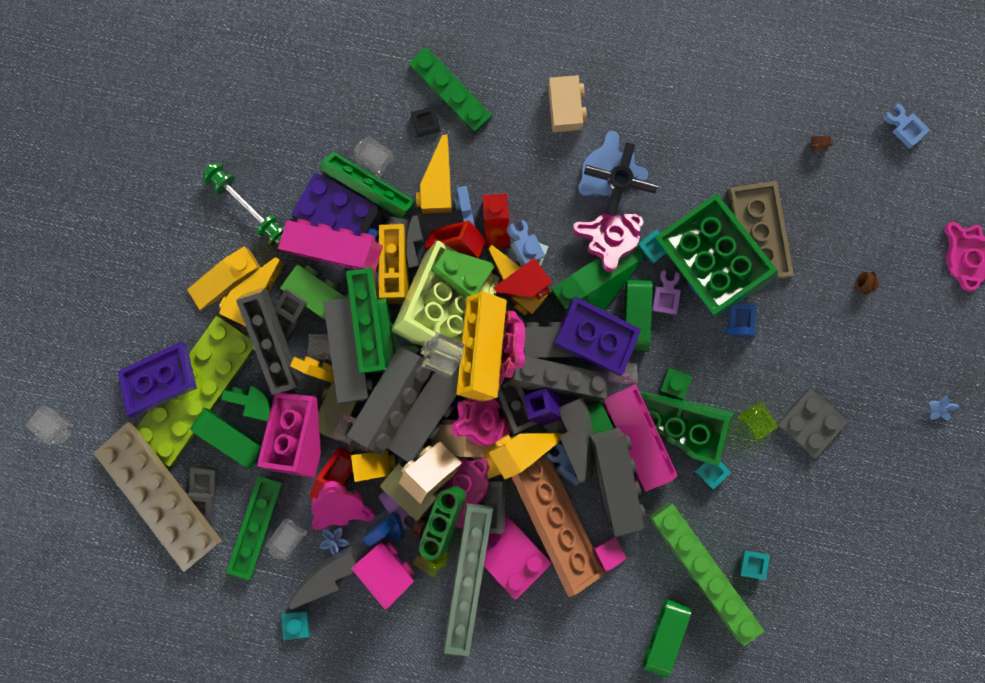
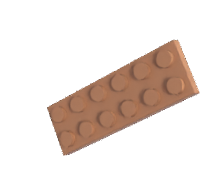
[512,452,605,597]

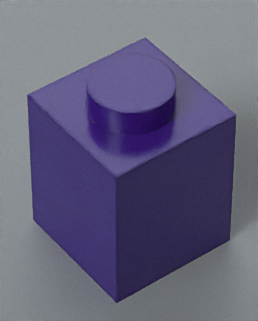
[524,388,562,426]

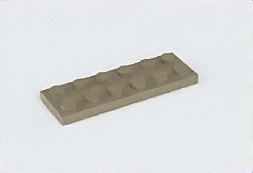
[94,422,222,572]

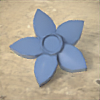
[929,395,960,421]
[319,527,350,555]

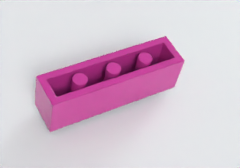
[278,219,383,274]
[604,384,678,492]

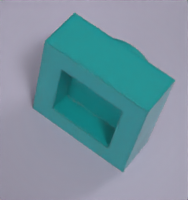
[637,229,666,265]
[694,461,731,490]
[739,549,770,581]
[281,610,310,640]

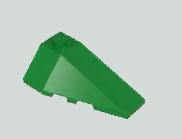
[550,247,644,314]
[639,391,735,466]

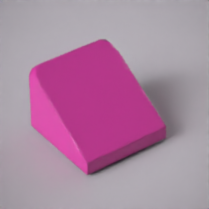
[593,536,627,572]

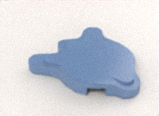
[578,131,648,197]

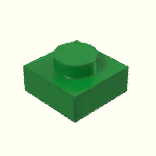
[660,368,692,400]

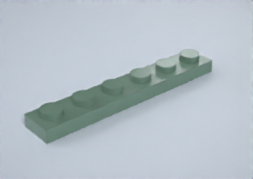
[443,503,493,656]

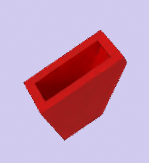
[483,193,510,249]
[424,220,486,258]
[493,258,552,300]
[309,447,353,499]

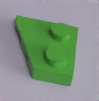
[431,249,495,299]

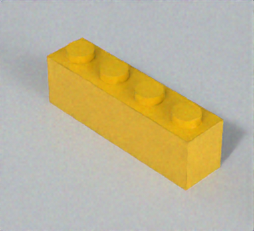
[456,291,506,402]

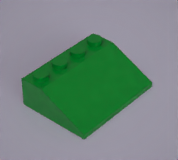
[655,193,778,316]

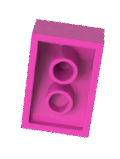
[257,393,321,478]
[484,513,552,600]
[351,540,416,610]

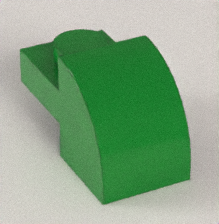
[221,386,273,421]

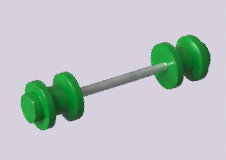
[203,163,285,247]

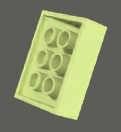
[391,240,500,357]

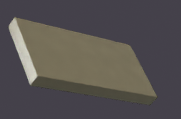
[727,181,794,280]

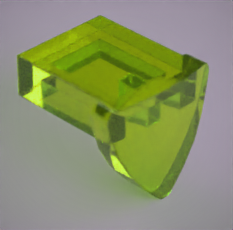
[737,400,779,440]
[412,541,449,578]

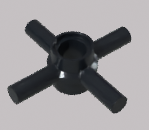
[584,143,658,216]

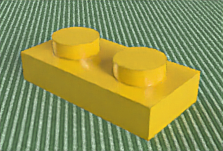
[290,356,335,384]

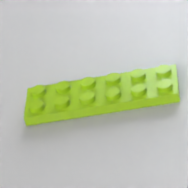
[136,316,255,467]

